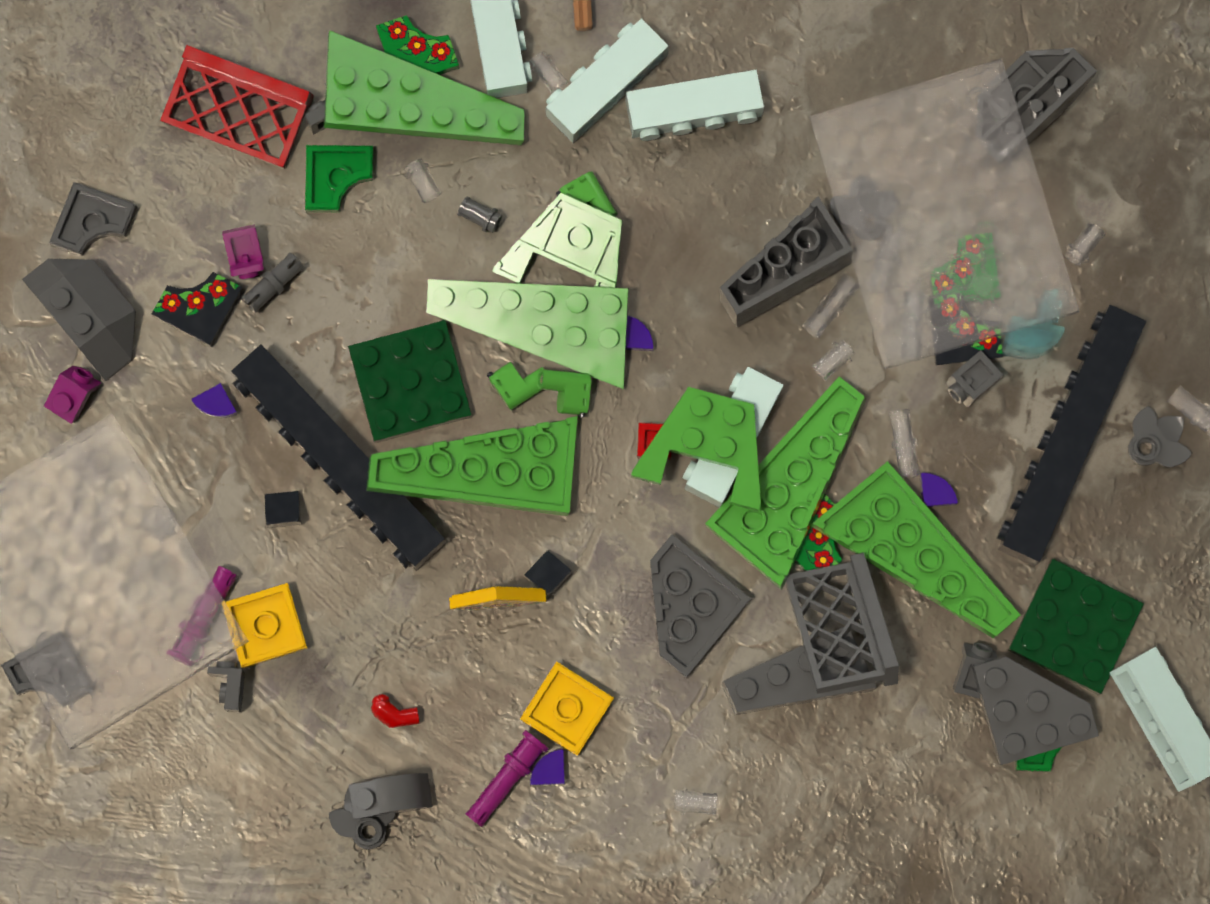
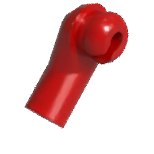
[371,694,420,728]

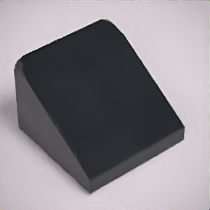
[265,491,302,528]
[524,550,572,598]

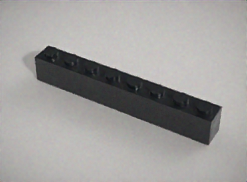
[996,305,1146,567]
[231,344,446,571]

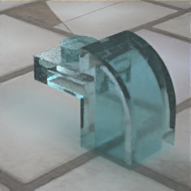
[1002,290,1065,360]

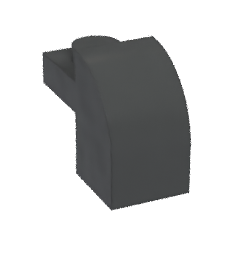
[349,773,433,819]

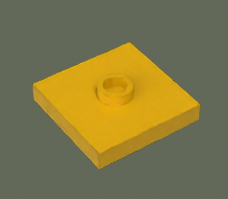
[222,583,308,669]
[520,661,614,756]

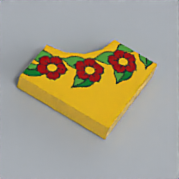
[449,586,546,610]

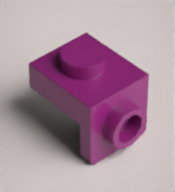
[222,224,264,279]
[44,366,101,424]

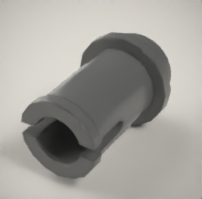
[457,196,502,233]

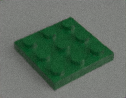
[348,320,472,443]
[1007,558,1144,695]

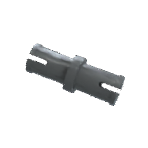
[241,252,304,313]

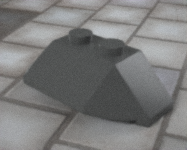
[976,48,1097,165]
[22,259,136,381]

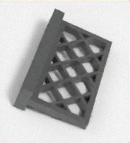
[785,553,899,694]

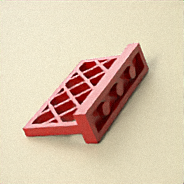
[160,45,314,168]

